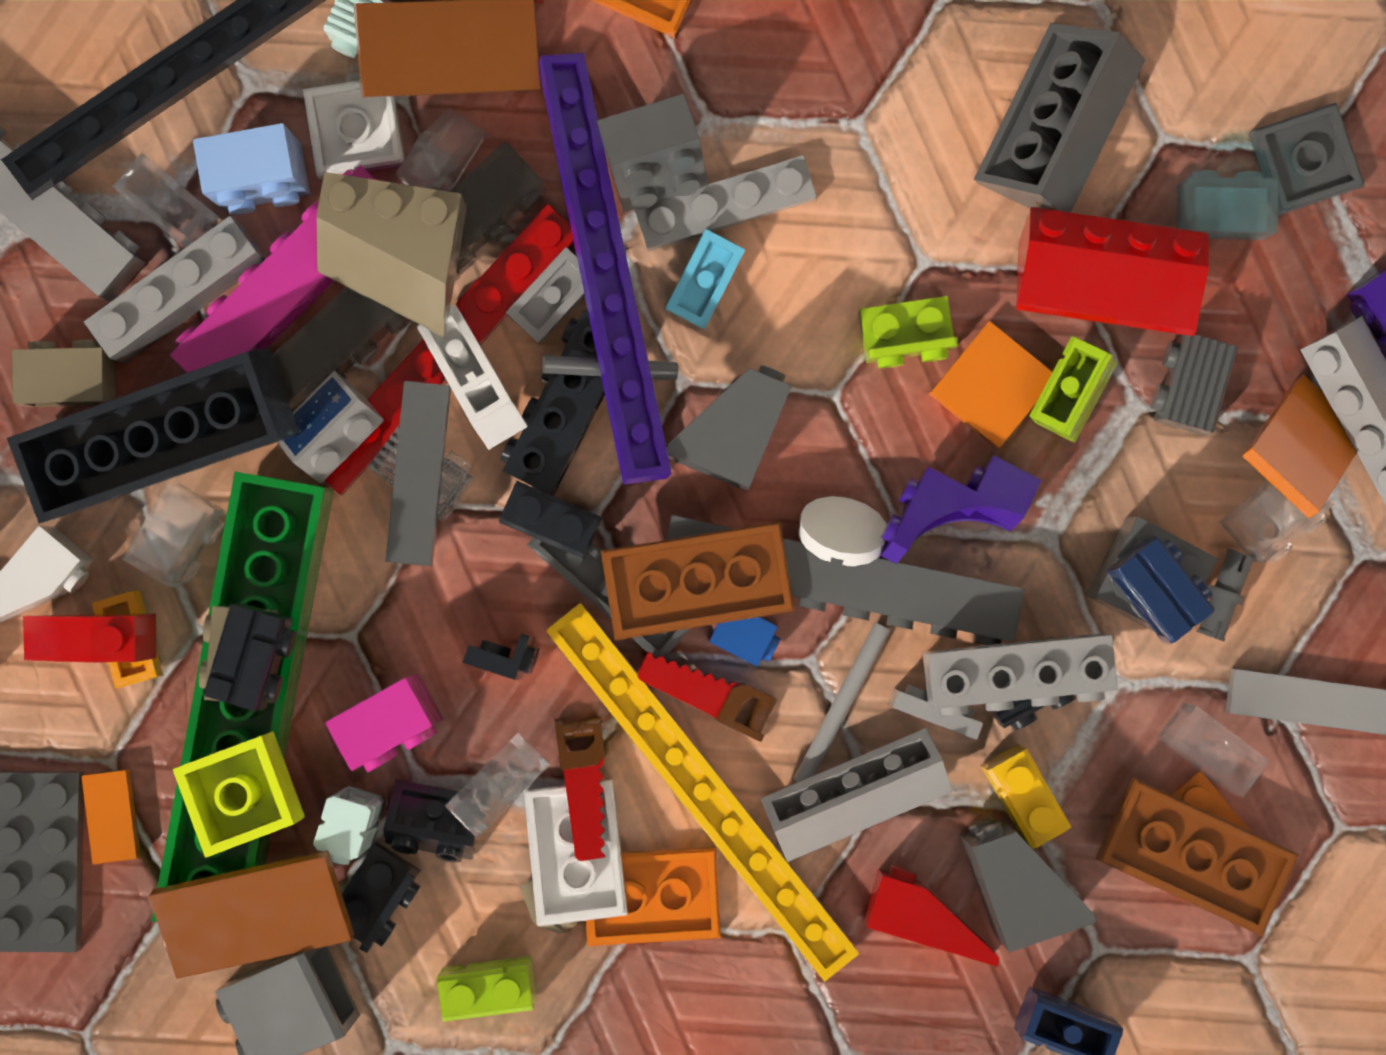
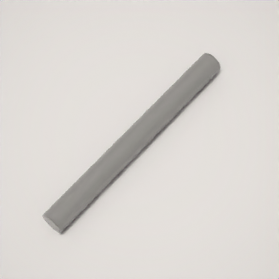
[793,622,891,782]

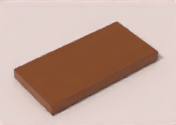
[353,0,540,98]
[601,521,795,640]
[1095,777,1299,936]
[148,850,354,979]

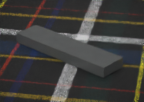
[385,381,451,566]
[527,538,689,658]

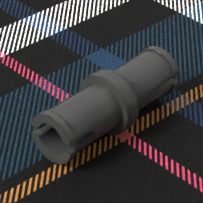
[1196,549,1256,642]

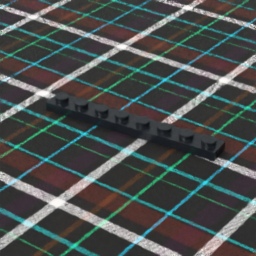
[1,0,326,200]

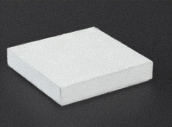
[303,80,406,179]

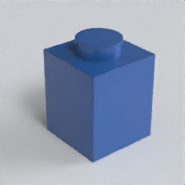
[709,617,781,667]

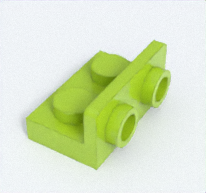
[858,296,959,369]

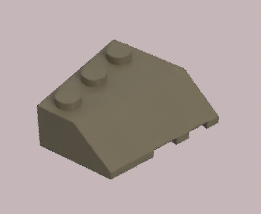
[317,172,467,338]

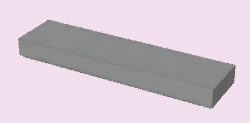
[1225,668,1386,735]

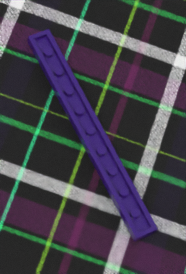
[538,53,672,485]

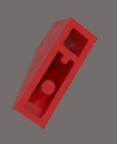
[23,613,157,663]
[863,866,1000,967]

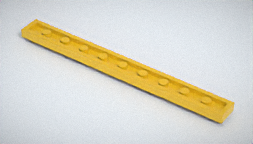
[546,602,860,982]

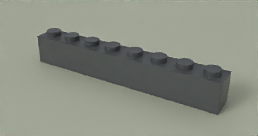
[667,515,1025,645]

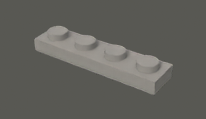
[635,155,817,252]

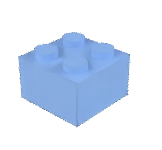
[193,123,311,215]

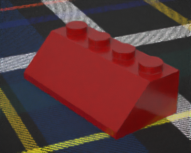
[1016,207,1209,336]

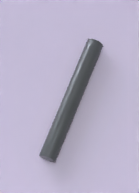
[542,355,678,380]

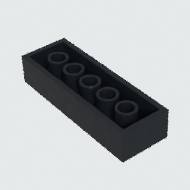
[7,348,300,524]

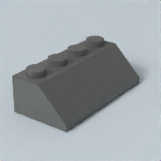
[973,23,1145,212]

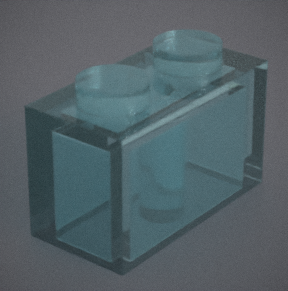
[1176,170,1278,240]

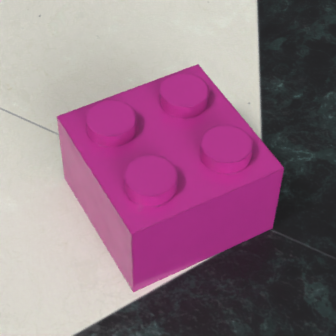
[325,673,444,773]

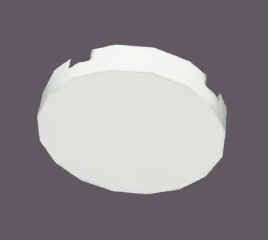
[798,496,887,566]

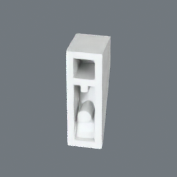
[417,304,527,449]
[0,525,94,623]

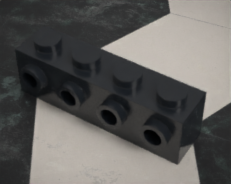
[500,310,605,496]

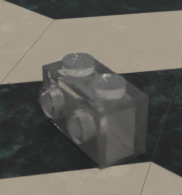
[1219,481,1334,563]

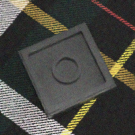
[1249,103,1365,216]

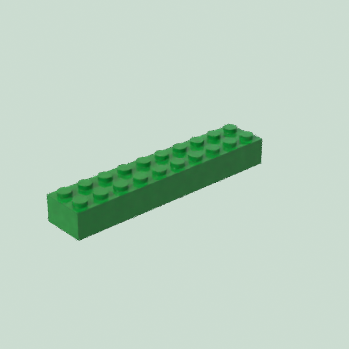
[151,471,334,922]

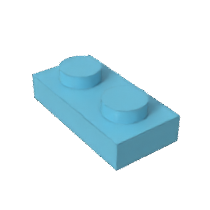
[664,229,745,329]

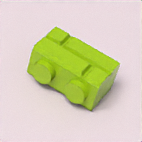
[1029,336,1117,443]
[437,955,537,1022]

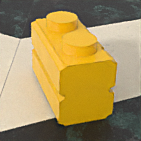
[980,744,1071,849]

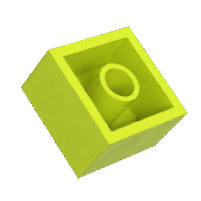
[173,731,305,858]

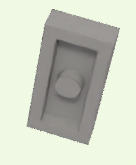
[506,248,585,344]
[888,684,983,740]

